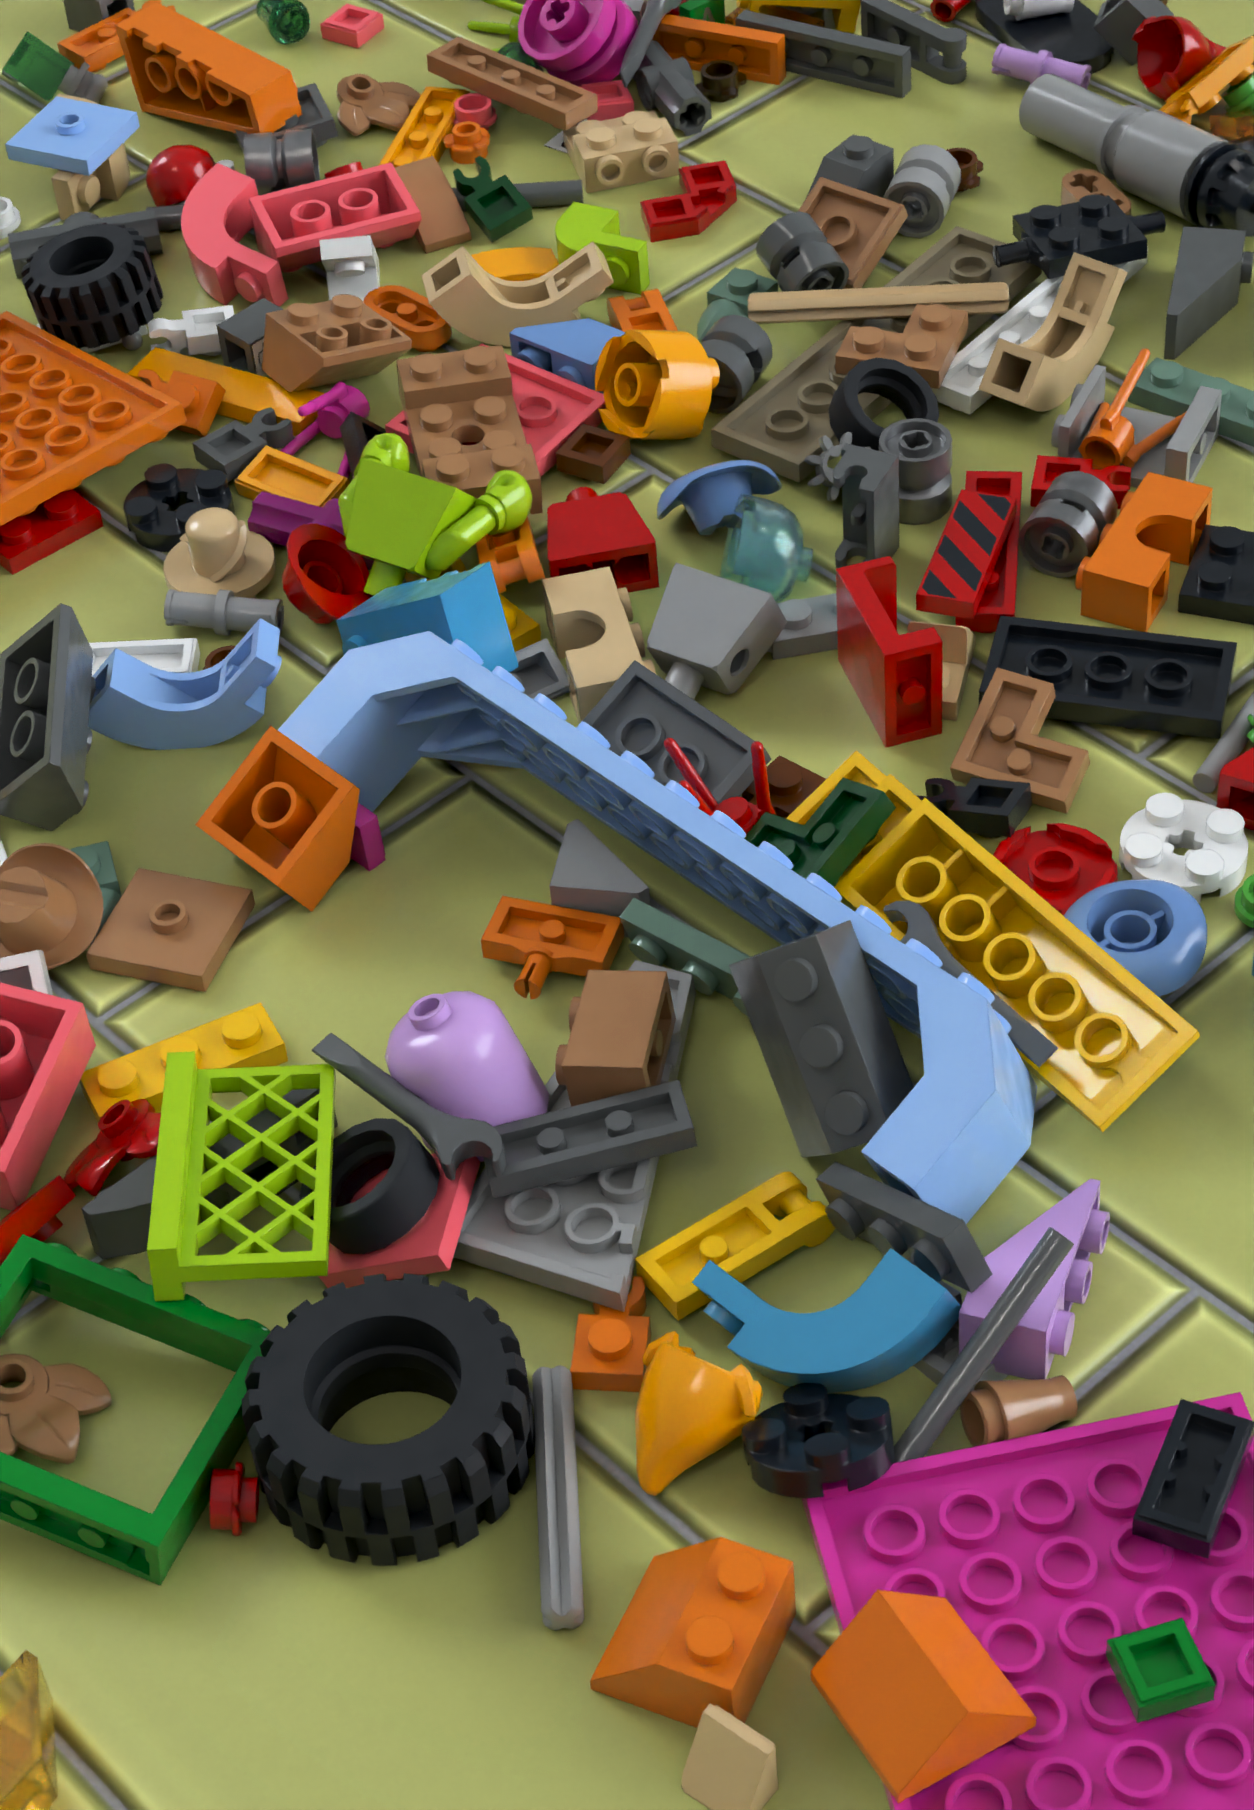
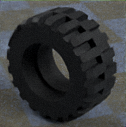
[242,1273,535,1565]

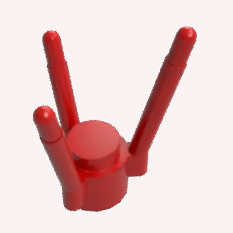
[664,738,776,835]

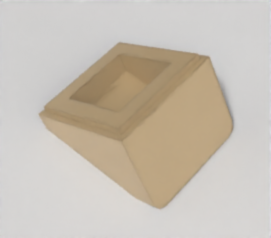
[681,1703,778,1810]

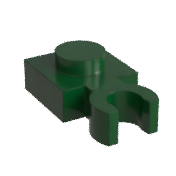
[453,156,533,242]

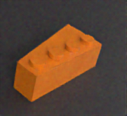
[115,2,302,134]

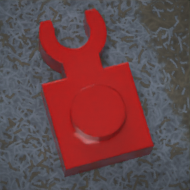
[1030,455,1132,509]

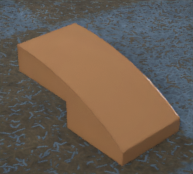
[394,156,472,254]

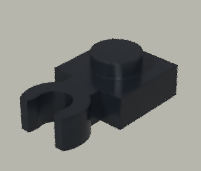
[917,777,1032,838]

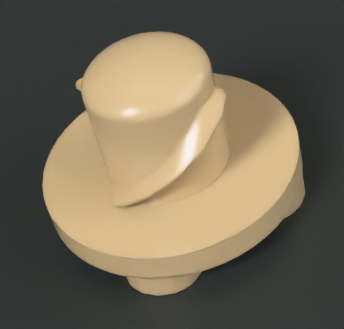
[163,507,276,598]

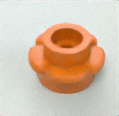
[444,121,490,164]

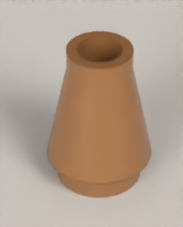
[960,1375,1077,1447]

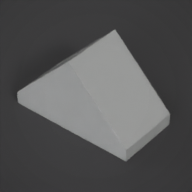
[549,819,651,937]

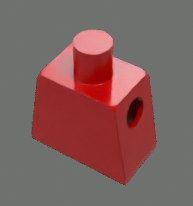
[547,487,659,593]

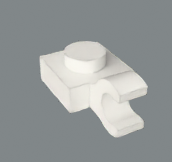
[148,305,234,356]

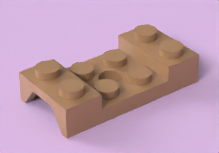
[396,345,543,514]

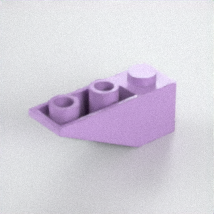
[959,1179,1110,1379]

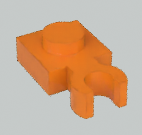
[138,369,226,437]
[570,1276,652,1392]

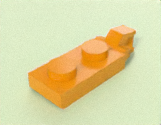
[1158,36,1254,124]

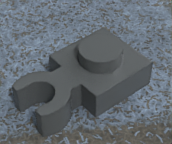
[193,407,294,482]

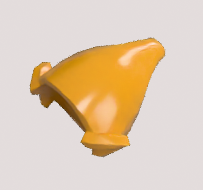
[635,1331,763,1496]

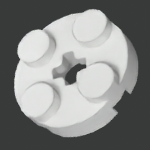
[1119,793,1248,903]

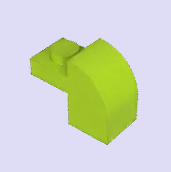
[555,201,650,295]

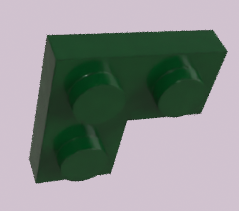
[744,778,896,887]

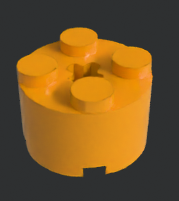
[595,330,720,440]

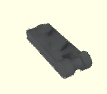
[861,0,967,84]

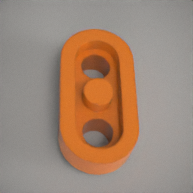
[363,285,452,352]

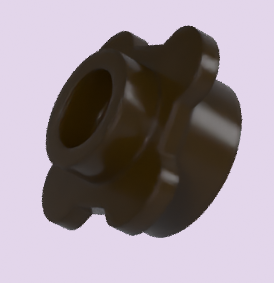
[695,60,747,102]

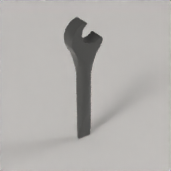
[619,0,682,87]
[884,901,1058,1067]
[312,1033,507,1180]

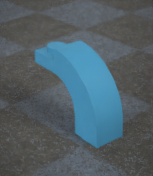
[692,1248,961,1393]

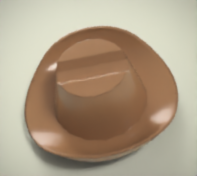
[0,843,104,970]

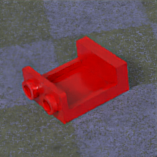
[836,556,943,748]

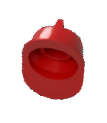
[282,523,373,624]

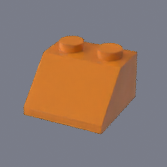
[195,726,360,912]
[590,1537,796,1728]

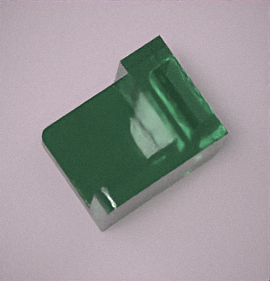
[2,31,74,101]

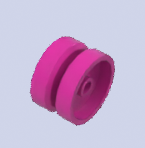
[518,0,638,87]

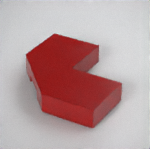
[640,160,737,243]

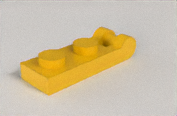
[635,1171,835,1321]

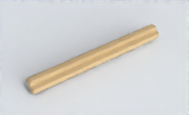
[748,282,1009,324]

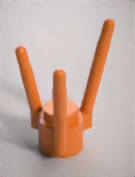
[1078,348,1186,470]

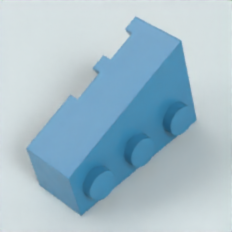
[336,562,519,673]

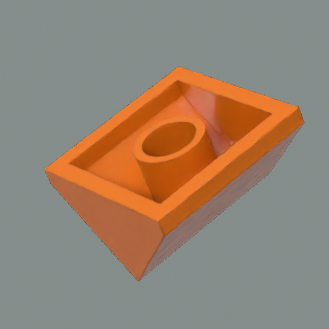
[810,1590,1036,1804]

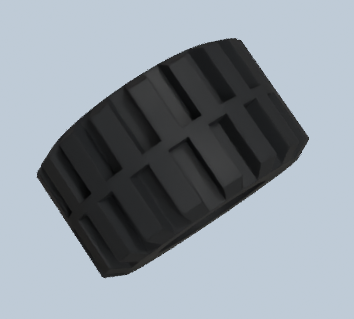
[21,223,163,349]

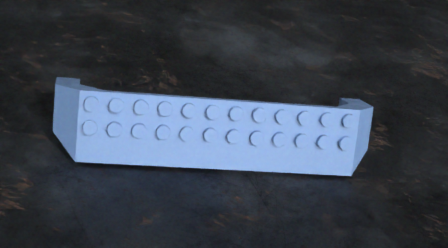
[278,631,1037,1224]

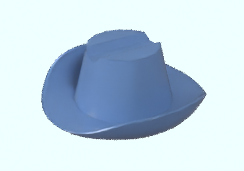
[657,460,782,535]
[1063,879,1207,997]

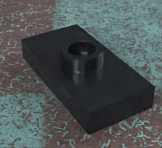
[1132,1399,1254,1559]

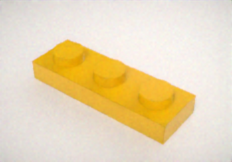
[80,1002,288,1123]

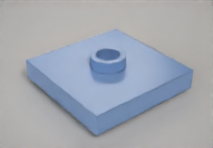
[5,96,140,176]

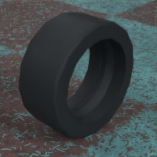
[828,358,939,451]
[299,1118,440,1254]

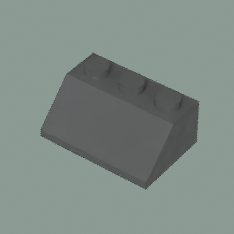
[0,603,96,831]
[729,920,914,1157]

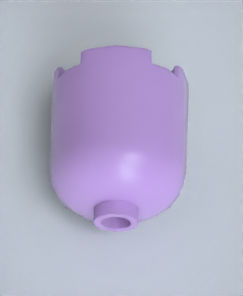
[385,991,550,1162]

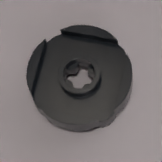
[123,464,235,552]
[742,1383,895,1498]

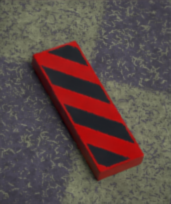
[916,489,1017,619]

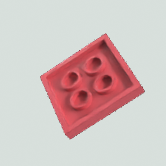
[385,343,606,477]

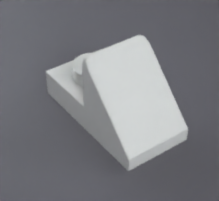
[319,235,380,301]

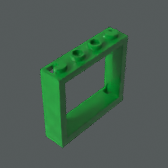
[0,1234,270,1586]

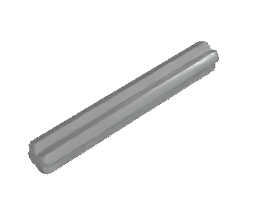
[532,1365,584,1631]

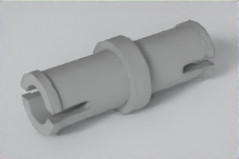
[164,589,284,636]

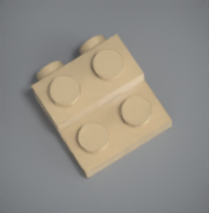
[563,111,680,193]

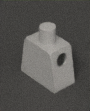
[647,563,787,700]

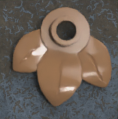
[337,74,421,136]
[0,1353,112,1464]

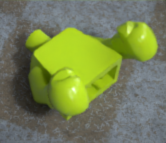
[338,433,532,596]

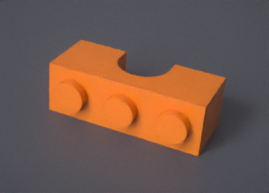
[1075,472,1213,632]

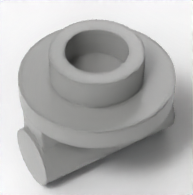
[58,62,108,103]

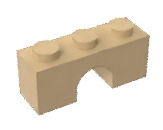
[542,566,656,724]

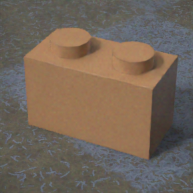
[555,970,676,1107]

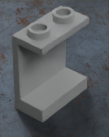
[1051,364,1222,488]

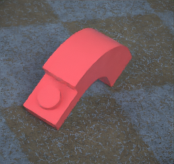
[181,163,289,307]

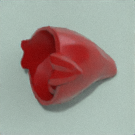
[1132,15,1226,101]

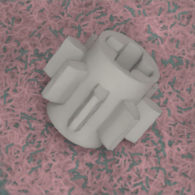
[804,432,871,501]

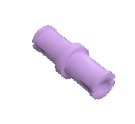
[992,43,1091,89]

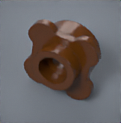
[947,148,983,192]

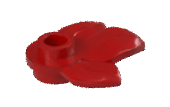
[64,1099,161,1196]

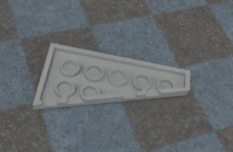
[454,960,696,1312]

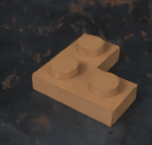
[835,304,968,389]
[950,668,1090,814]

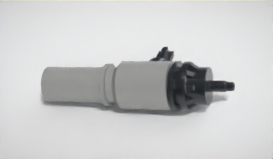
[1019,74,1254,237]

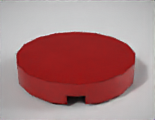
[993,823,1118,915]

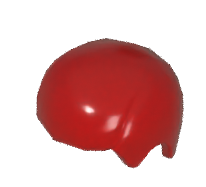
[146,145,216,206]

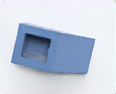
[509,318,625,394]

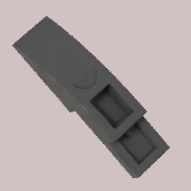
[81,1089,338,1259]

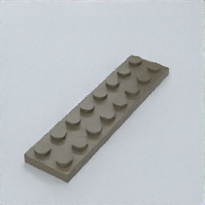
[711,226,1042,483]

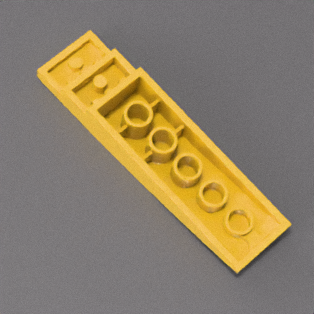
[786,750,1200,1132]

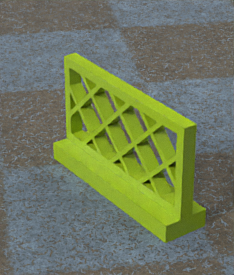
[147,1051,336,1301]

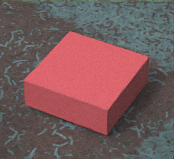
[320,4,384,48]
[579,80,634,121]

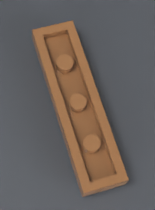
[427,36,598,131]

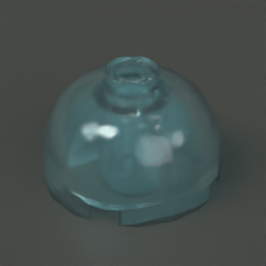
[720,494,813,603]

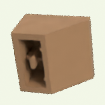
[262,294,412,393]

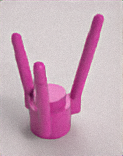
[280,381,370,478]

